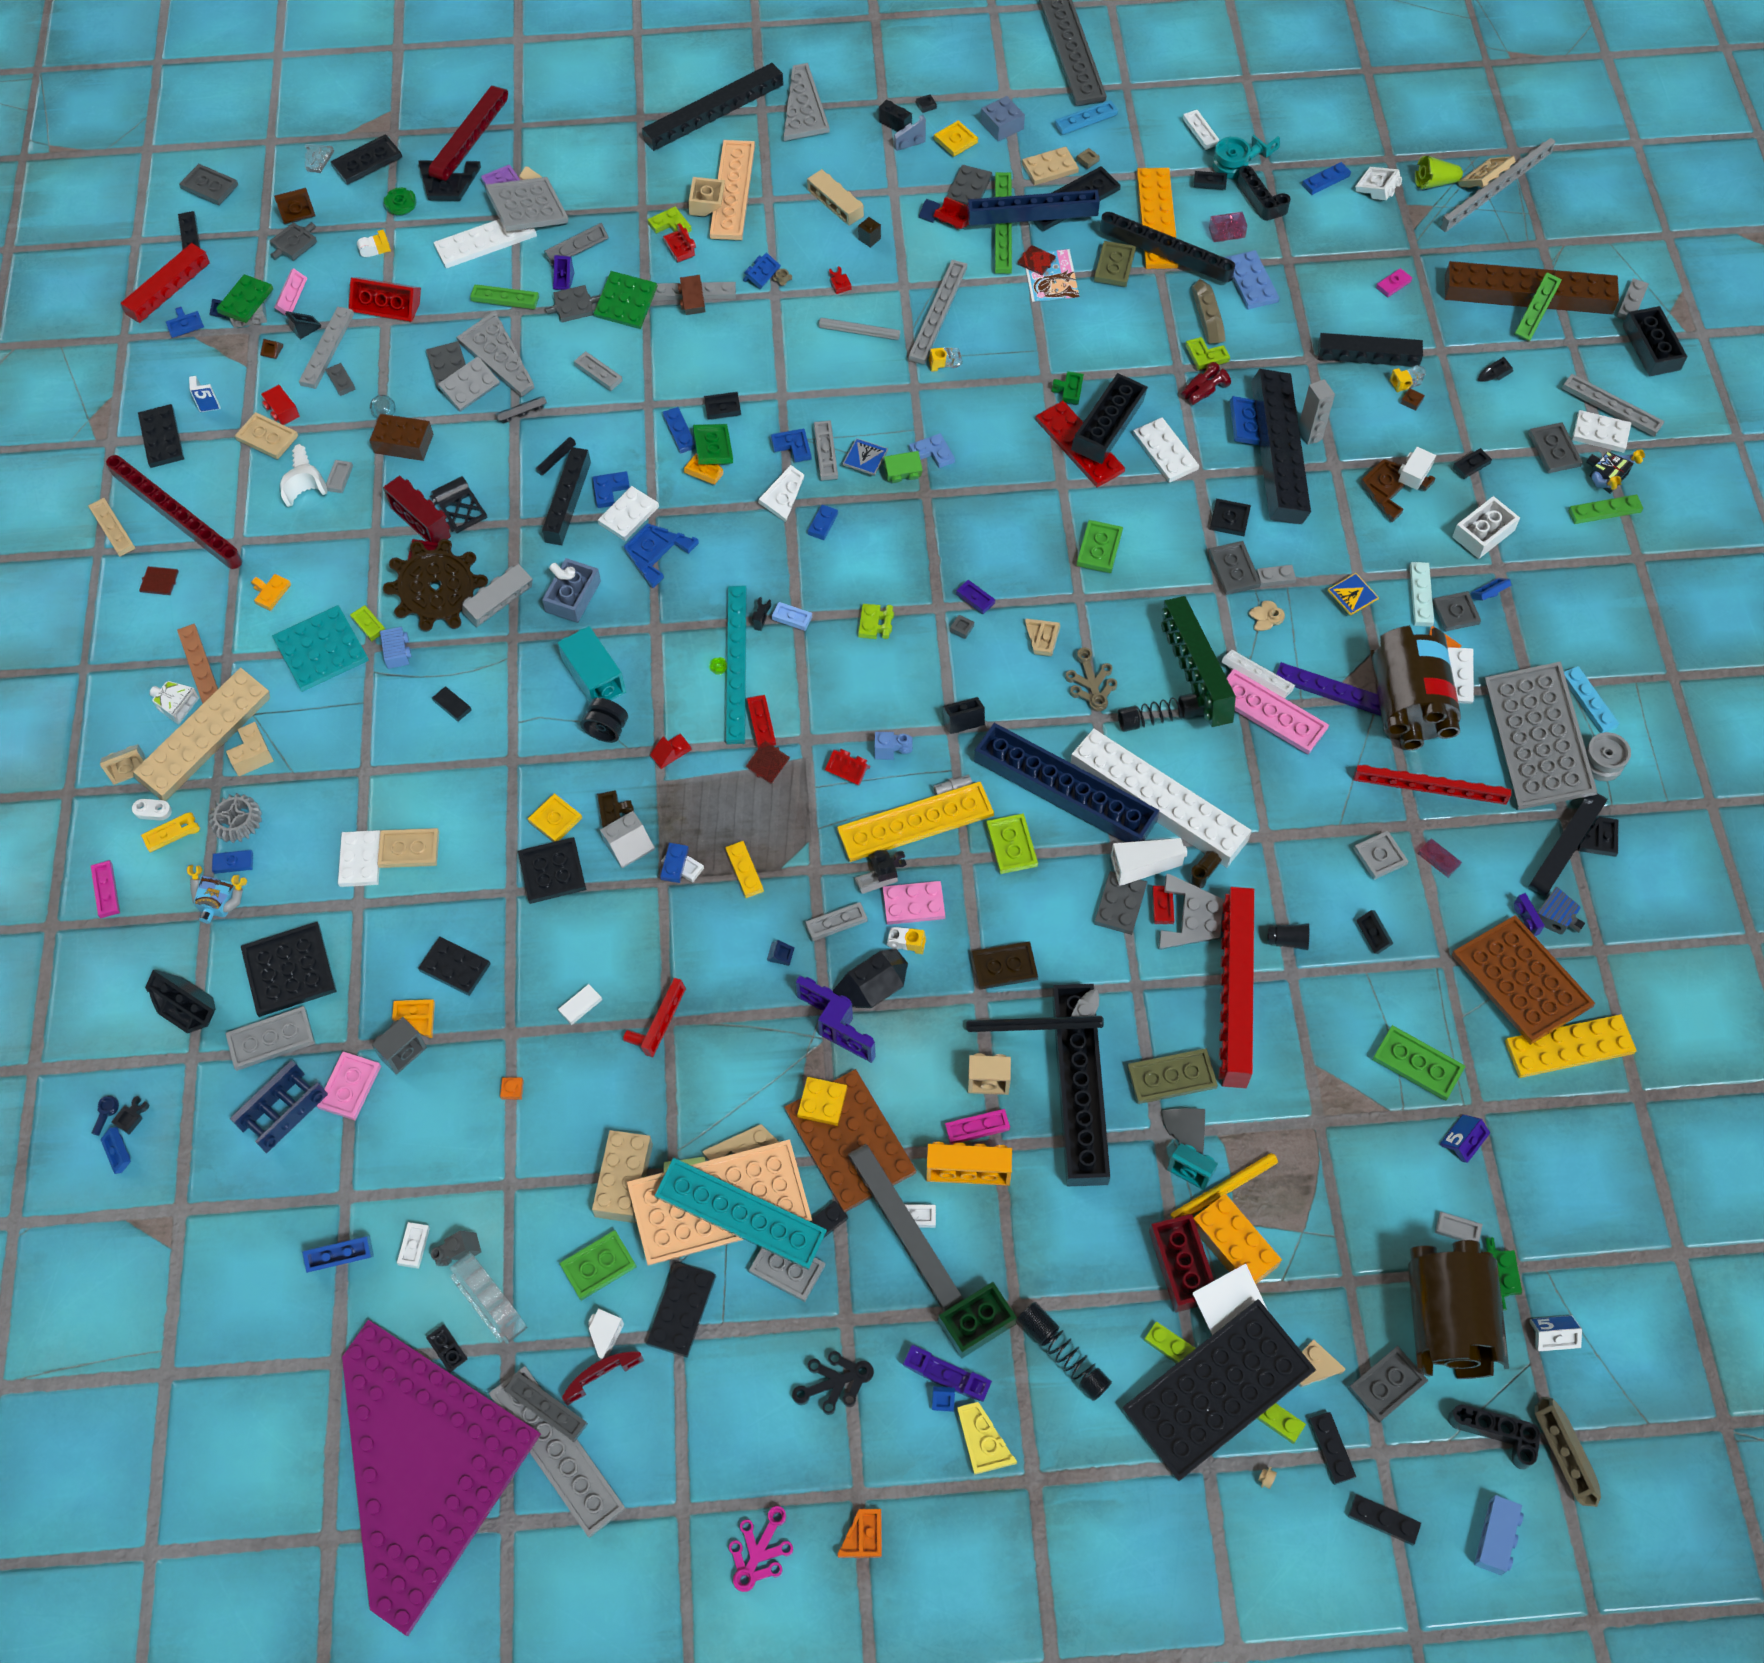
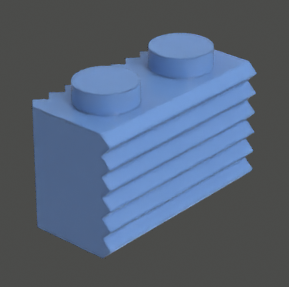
[380,626,412,669]

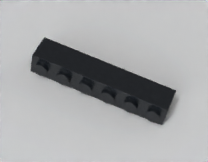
[1318,333,1423,367]
[542,447,591,546]

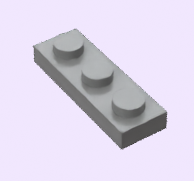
[1617,278,1649,320]
[574,351,623,391]
[806,902,868,941]

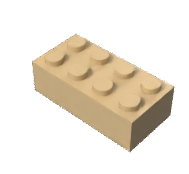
[592,1130,653,1223]

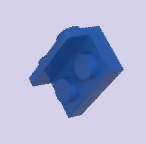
[743,253,781,289]

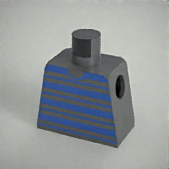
[1537,887,1585,935]

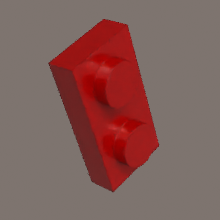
[1152,886,1175,924]

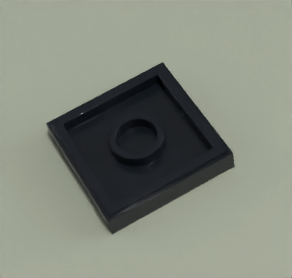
[1209,498,1251,537]

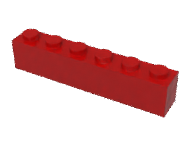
[120,243,210,323]

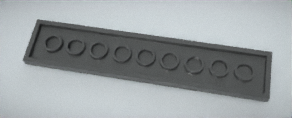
[1039,0,1107,106]

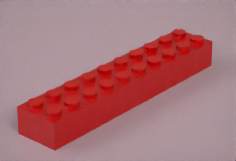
[1219,887,1255,1089]

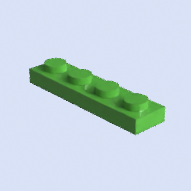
[1514,273,1562,342]
[470,284,539,309]
[1568,494,1643,524]

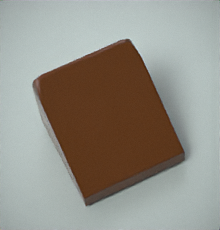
[260,339,283,359]

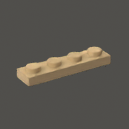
[88,498,136,557]

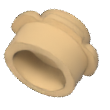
[1258,1467,1277,1489]

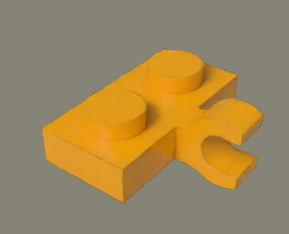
[251,574,291,611]

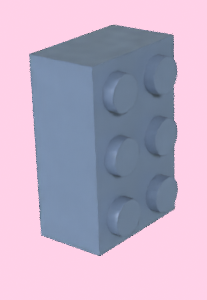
[542,558,601,623]

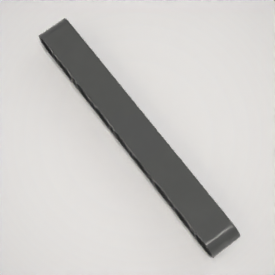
[848,1144,964,1312]

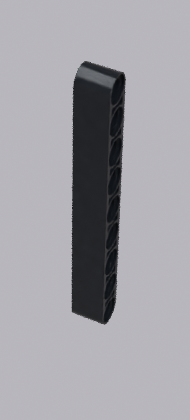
[1100,212,1235,282]

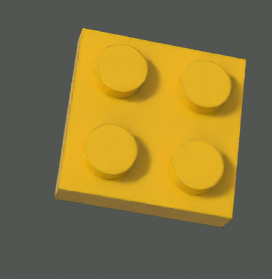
[934,120,978,157]
[528,793,582,842]
[797,1077,847,1126]

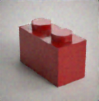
[261,384,300,425]

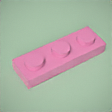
[274,268,307,315]

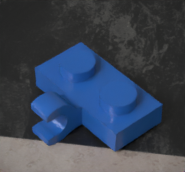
[165,307,204,338]

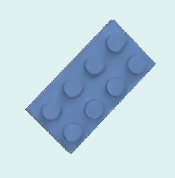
[1225,250,1279,310]

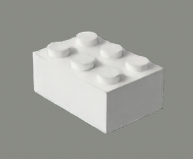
[1452,496,1520,559]

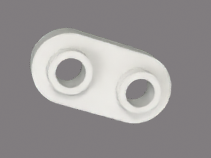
[132,799,172,821]

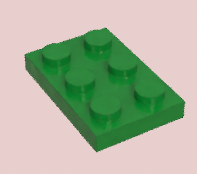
[216,274,273,323]
[693,424,733,465]

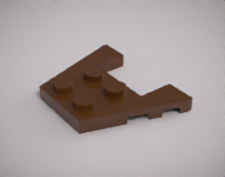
[1361,459,1436,522]

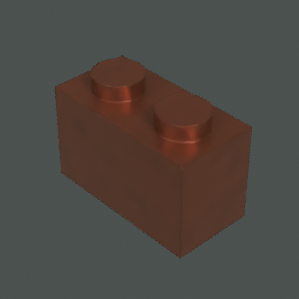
[678,275,706,315]

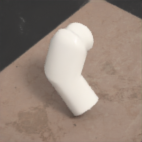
[549,563,575,580]

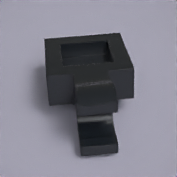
[752,597,771,631]

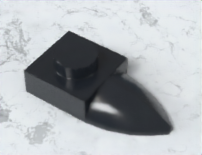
[1478,357,1514,381]

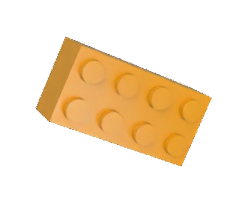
[927,1142,1012,1186]
[1194,1193,1282,1284]

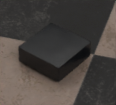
[916,94,937,113]

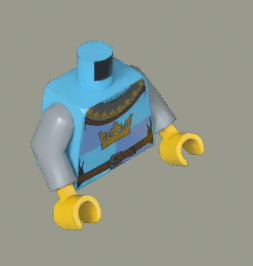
[187,865,247,924]

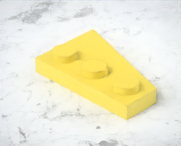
[957,1402,1017,1475]

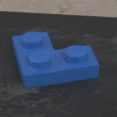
[771,428,812,462]
[593,471,630,508]

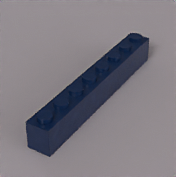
[967,190,1100,226]

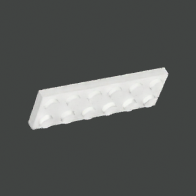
[434,219,537,268]

